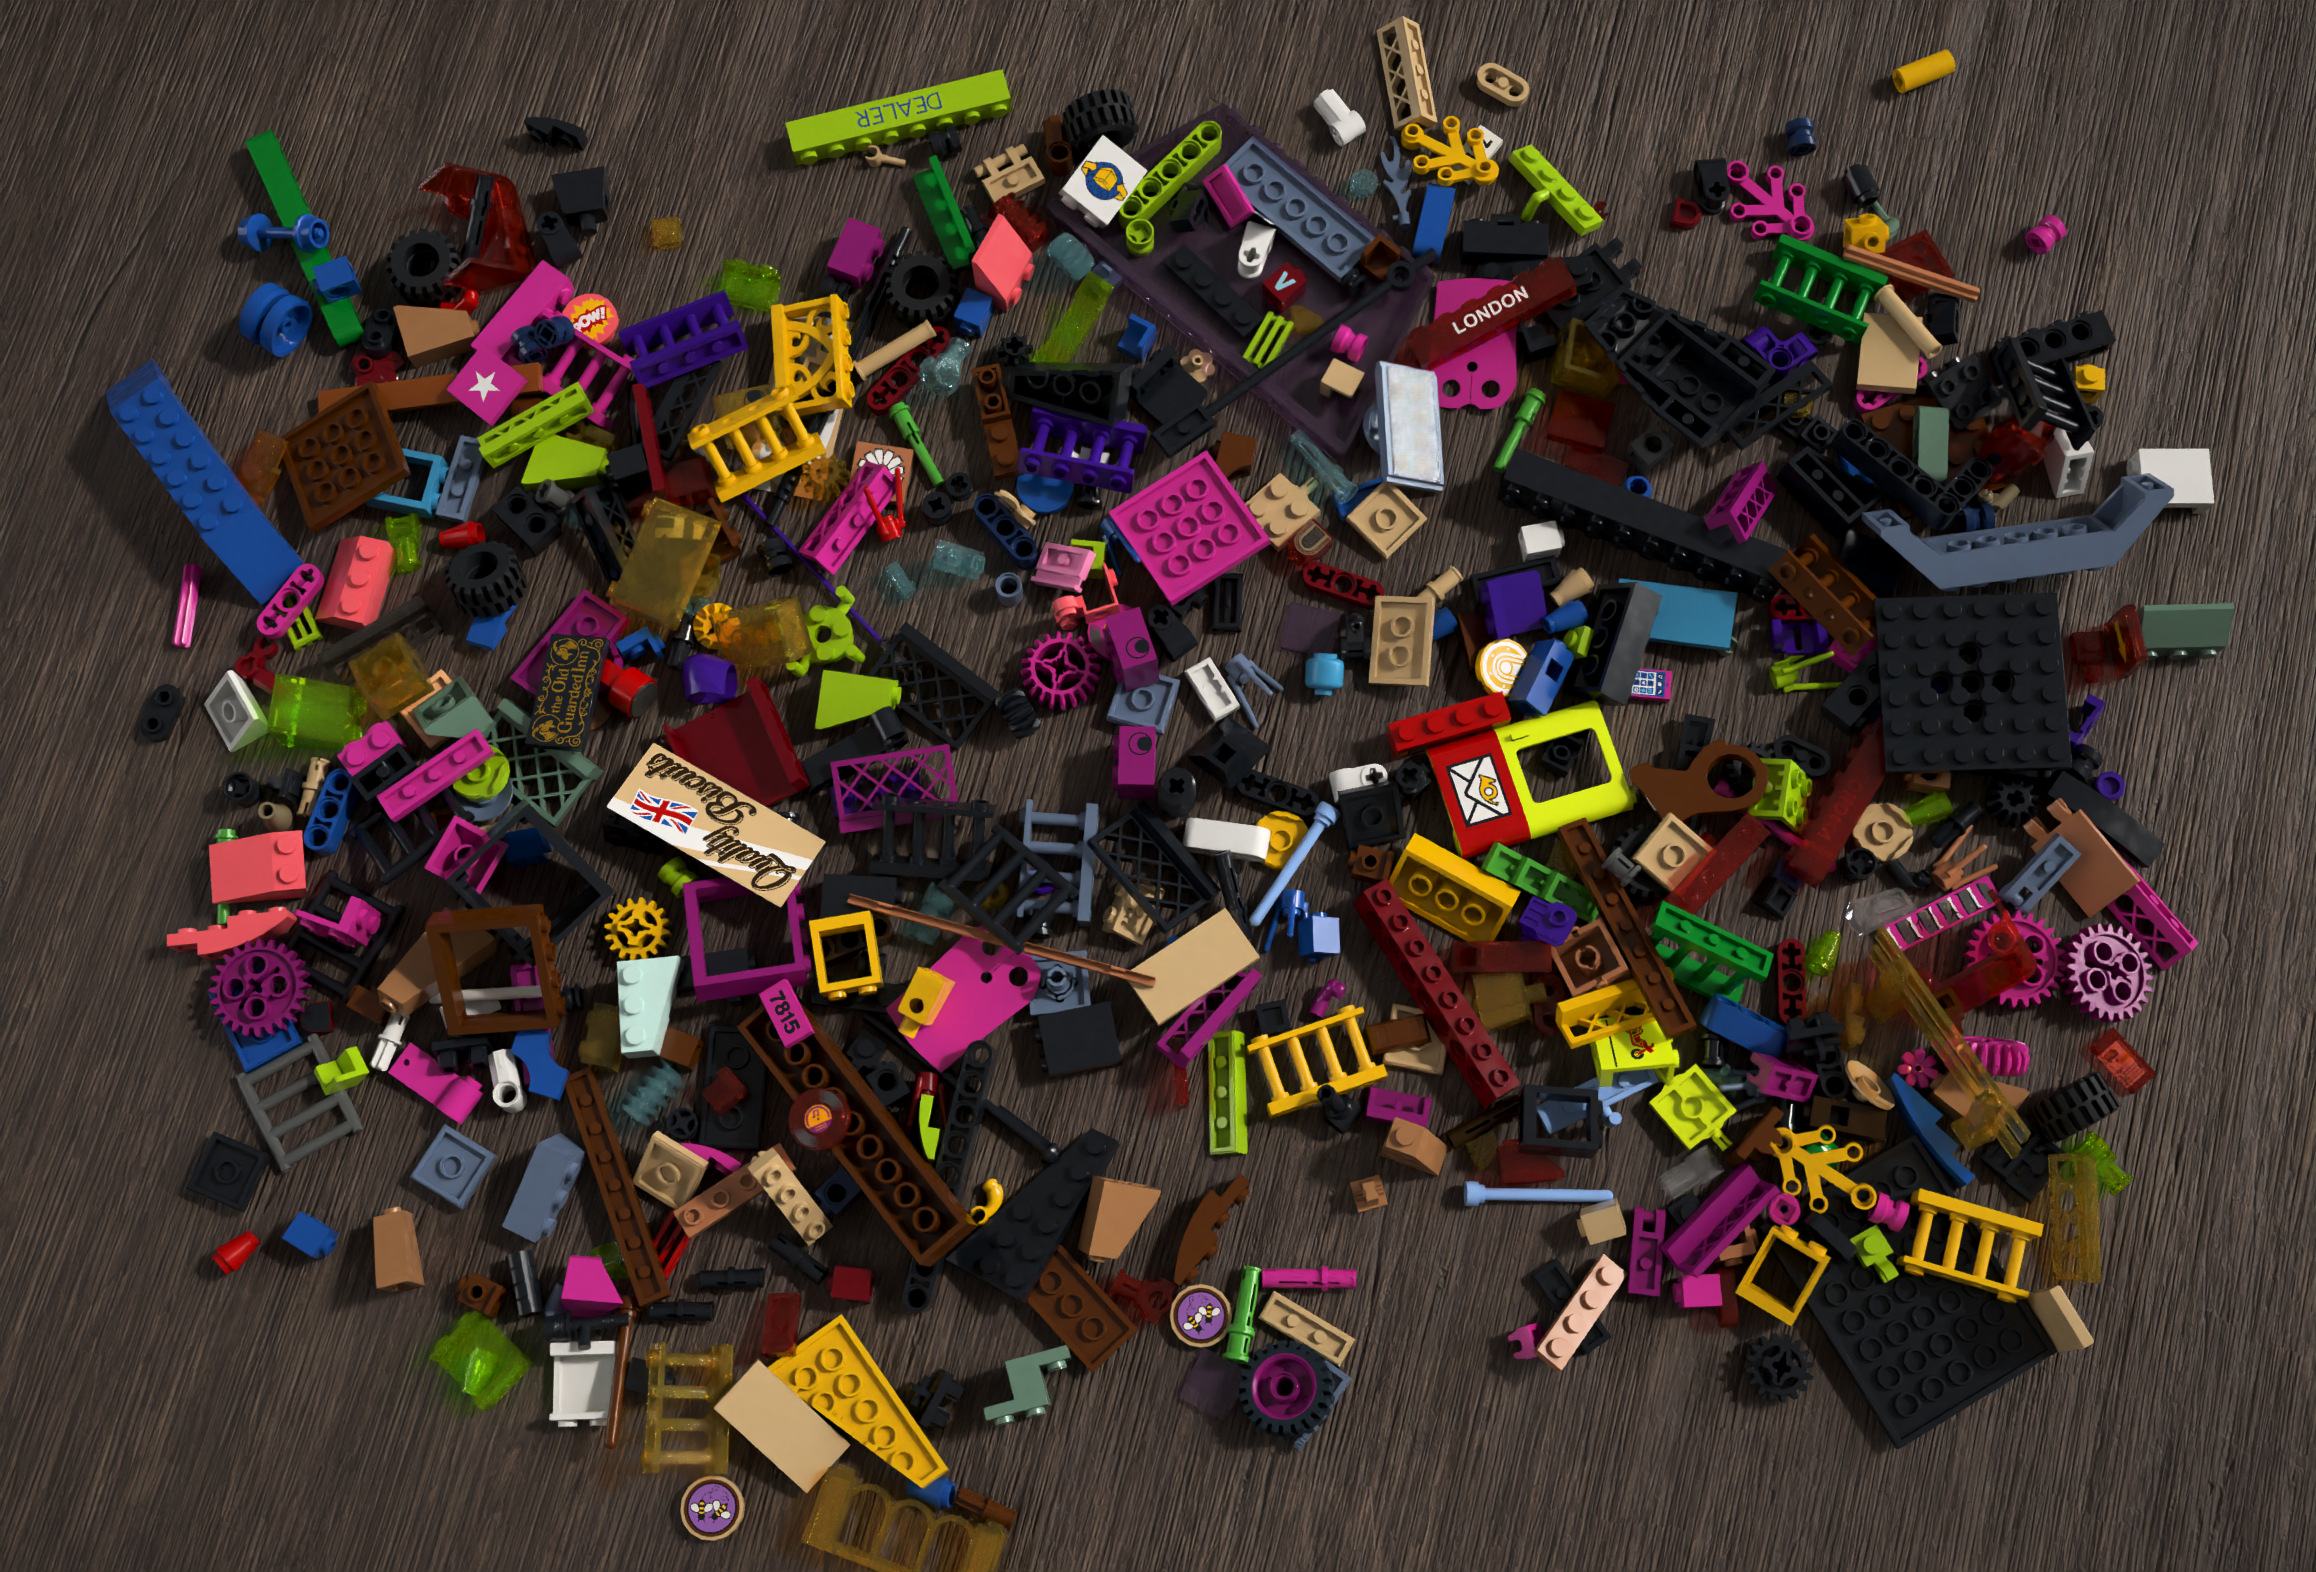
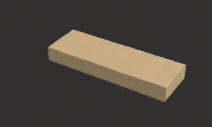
[1258,1291,1355,1367]

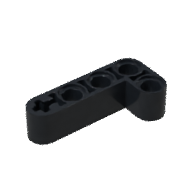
[800,706,909,796]

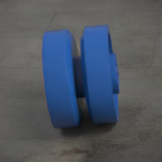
[239,282,313,357]

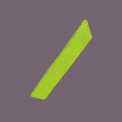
[1208,1030,1248,1155]

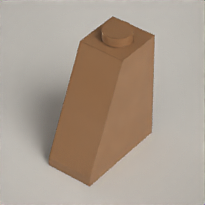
[393,305,482,368]
[1926,1069,2030,1144]
[1380,1117,1448,1176]
[1077,1175,1161,1263]
[373,1207,425,1293]

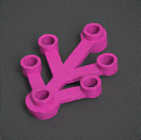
[1727,161,1815,242]

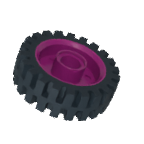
[1239,1340,1335,1439]

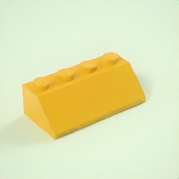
[1389,833,1521,952]

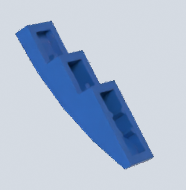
[1884,1073,1975,1188]

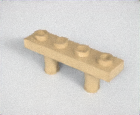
[747,1147,833,1246]

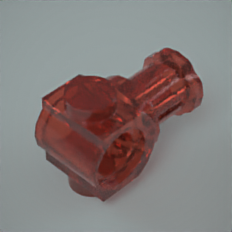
[1110,1268,1176,1325]

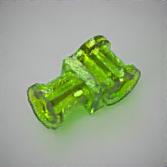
[385,512,422,572]
[2067,1131,2133,1196]

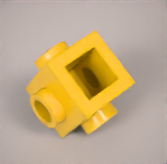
[1843,214,1889,253]

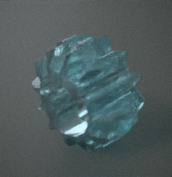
[1047,232,1095,281]

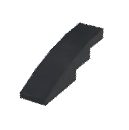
[1674,713,1715,832]
[2044,770,2165,868]

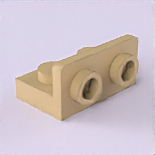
[1102,882,1166,945]

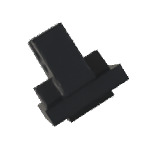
[265,768,307,805]

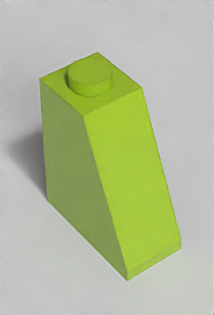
[521,435,609,494]
[815,670,902,730]

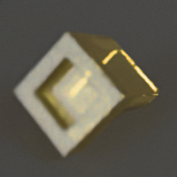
[680,549,721,599]

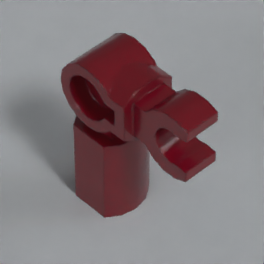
[235,635,291,700]

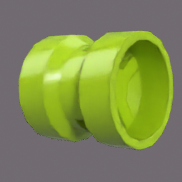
[1126,219,1154,257]
[657,856,700,898]

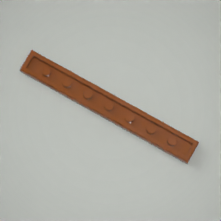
[317,362,544,413]

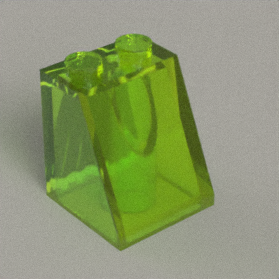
[266,674,366,751]

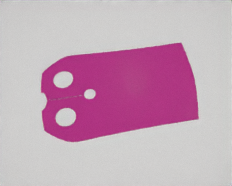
[1428,278,1518,409]
[886,926,1041,1073]

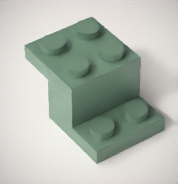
[983,1345,1072,1427]

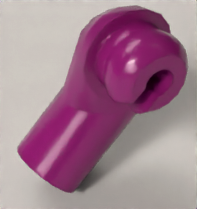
[1308,979,1346,1019]

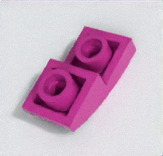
[681,1143,744,1176]

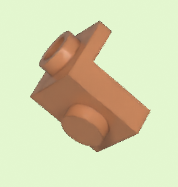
[1714,1225,1759,1267]

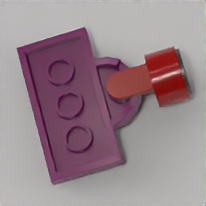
[510,589,658,718]

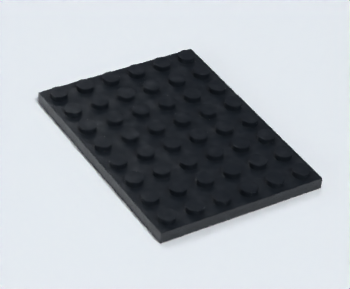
[1757,1134,2057,1449]

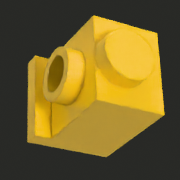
[2071,364,2105,404]

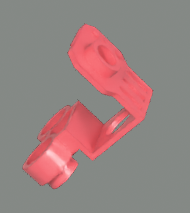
[1052,562,1120,630]

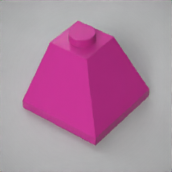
[424,815,509,894]

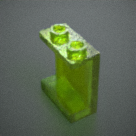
[430,1310,534,1411]

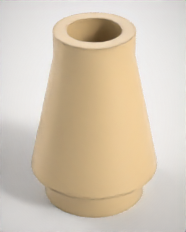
[1549,567,1595,607]

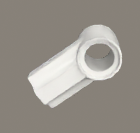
[1313,89,1366,147]
[488,1049,527,1113]

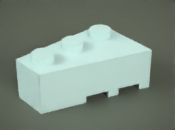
[617,956,685,1059]

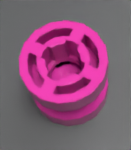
[2025,215,2067,255]
[1330,325,1369,363]
[1867,1192,1910,1233]

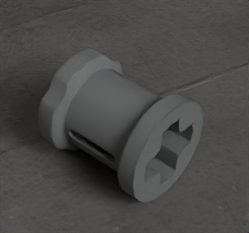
[535,479,575,515]
[1601,847,1642,888]

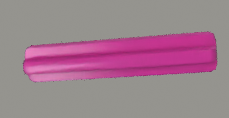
[172,564,202,648]

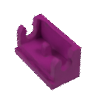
[1746,1052,1819,1103]
[1364,1086,1432,1129]

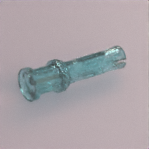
[1289,429,1358,504]

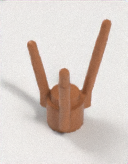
[1931,825,1998,892]

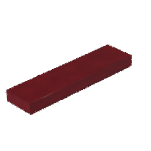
[632,383,670,502]

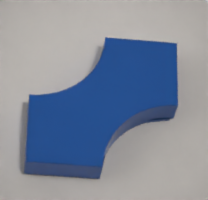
[510,1029,570,1101]

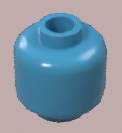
[1305,653,1344,696]

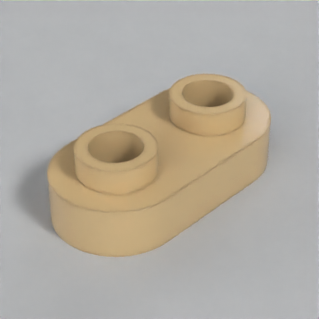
[1476,63,1529,107]

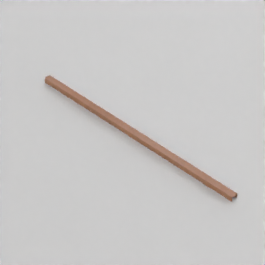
[847,894,1156,988]

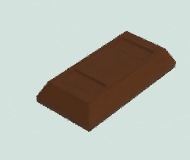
[1365,1013,1432,1056]

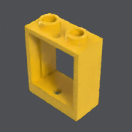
[809,910,884,1001]
[1735,1224,1831,1326]

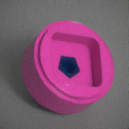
[1768,1193,1800,1226]

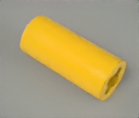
[1892,49,1955,93]

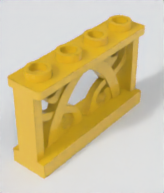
[771,294,855,421]

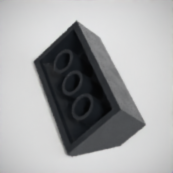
[1563,582,1662,706]

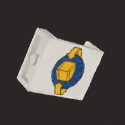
[1059,135,1147,228]

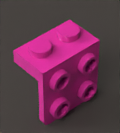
[294,896,381,948]

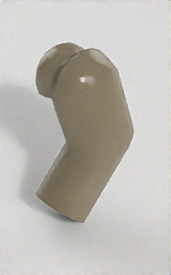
[1976,483,2020,510]

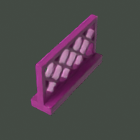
[830,744,958,834]

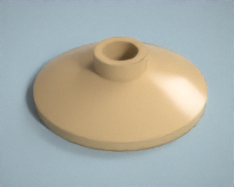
[1845,1060,1895,1110]

